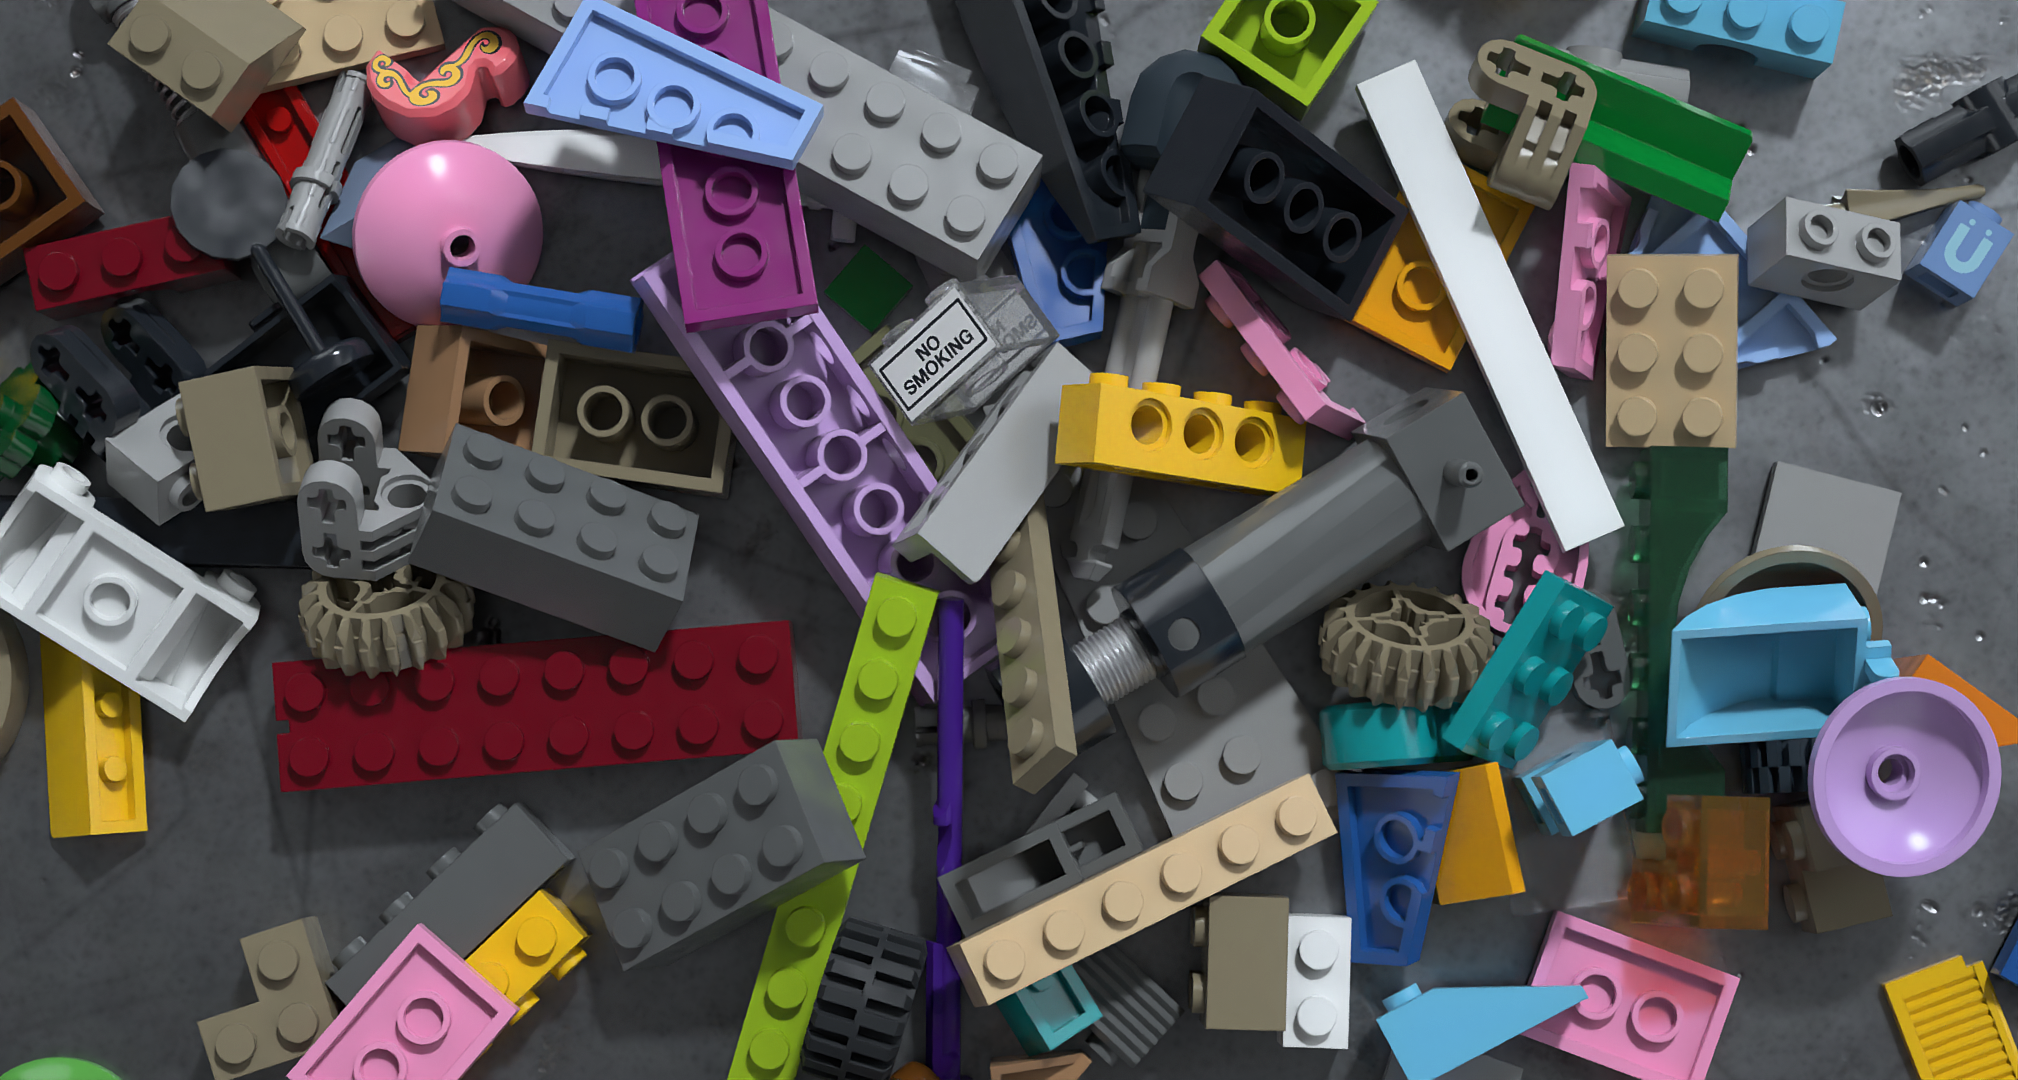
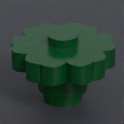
[0,362,84,482]

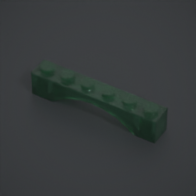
[1625,446,1728,835]

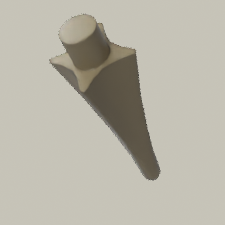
[1825,184,1986,221]

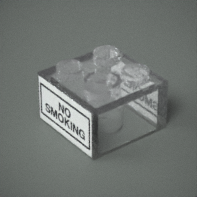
[868,274,1060,426]

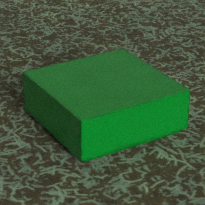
[824,244,913,335]

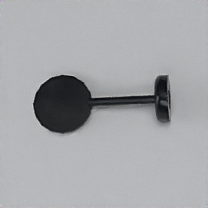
[170,148,375,402]

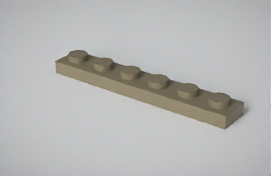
[989,493,1077,794]

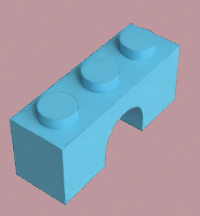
[1631,0,1846,79]
[1512,739,1644,837]

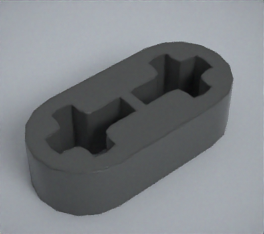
[1571,590,1631,710]

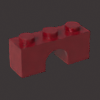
[23,216,242,321]

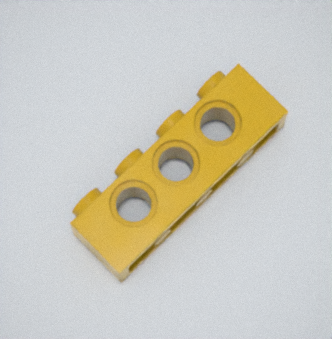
[1055,373,1307,497]

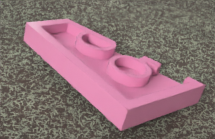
[1547,163,1632,381]
[1198,260,1366,441]

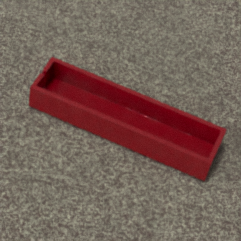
[272,620,803,792]

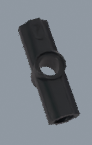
[1894,74,2018,187]

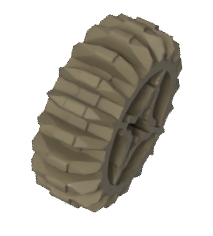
[298,564,476,679]
[1318,580,1495,712]

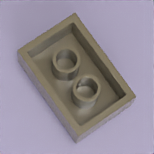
[532,339,737,499]

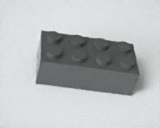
[408,423,699,652]
[578,739,866,971]

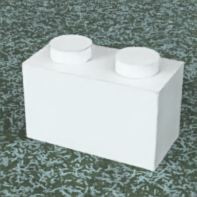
[1277,913,1352,1049]

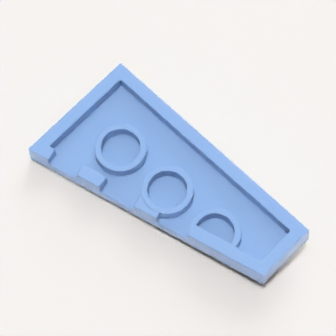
[523,0,824,170]

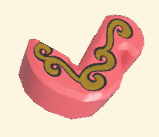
[366,27,530,146]

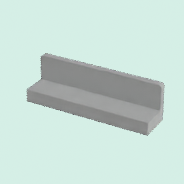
[892,342,1092,584]

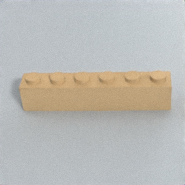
[946,773,1338,1008]

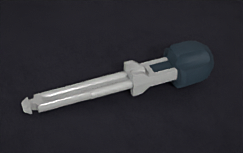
[1067,49,1243,582]

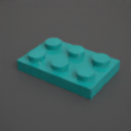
[1442,570,1614,770]

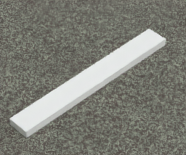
[1355,60,1625,553]

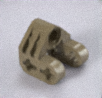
[1444,39,1597,211]

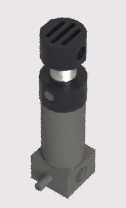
[984,387,1525,756]

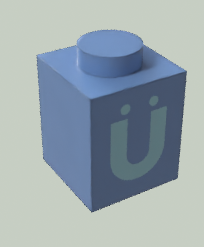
[1903,200,2014,307]

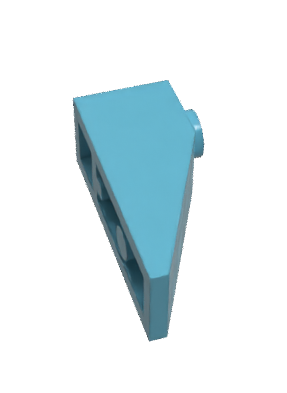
[1376,983,1588,1080]

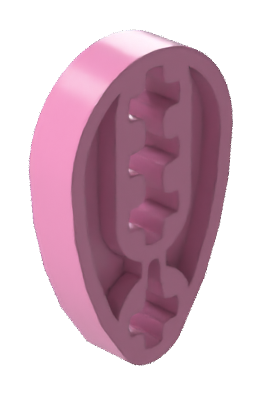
[1461,469,1589,638]

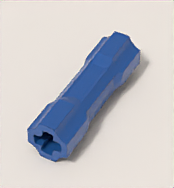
[440,267,644,354]

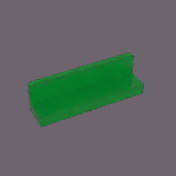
[1480,34,1753,222]

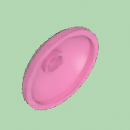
[352,140,543,327]

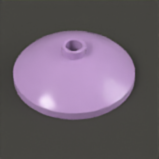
[1808,677,2002,877]

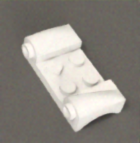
[0,462,261,722]

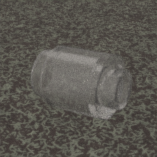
[889,50,981,116]

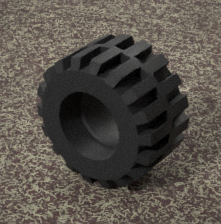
[800,916,928,1080]

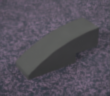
[937,791,1144,937]

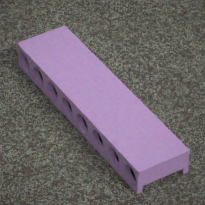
[629,251,999,706]

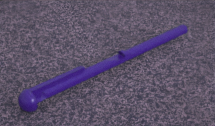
[926,597,973,1080]

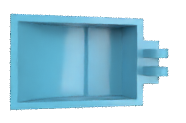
[1666,583,1900,748]

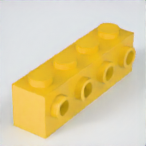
[465,888,593,1061]

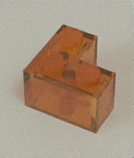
[1627,795,1770,930]

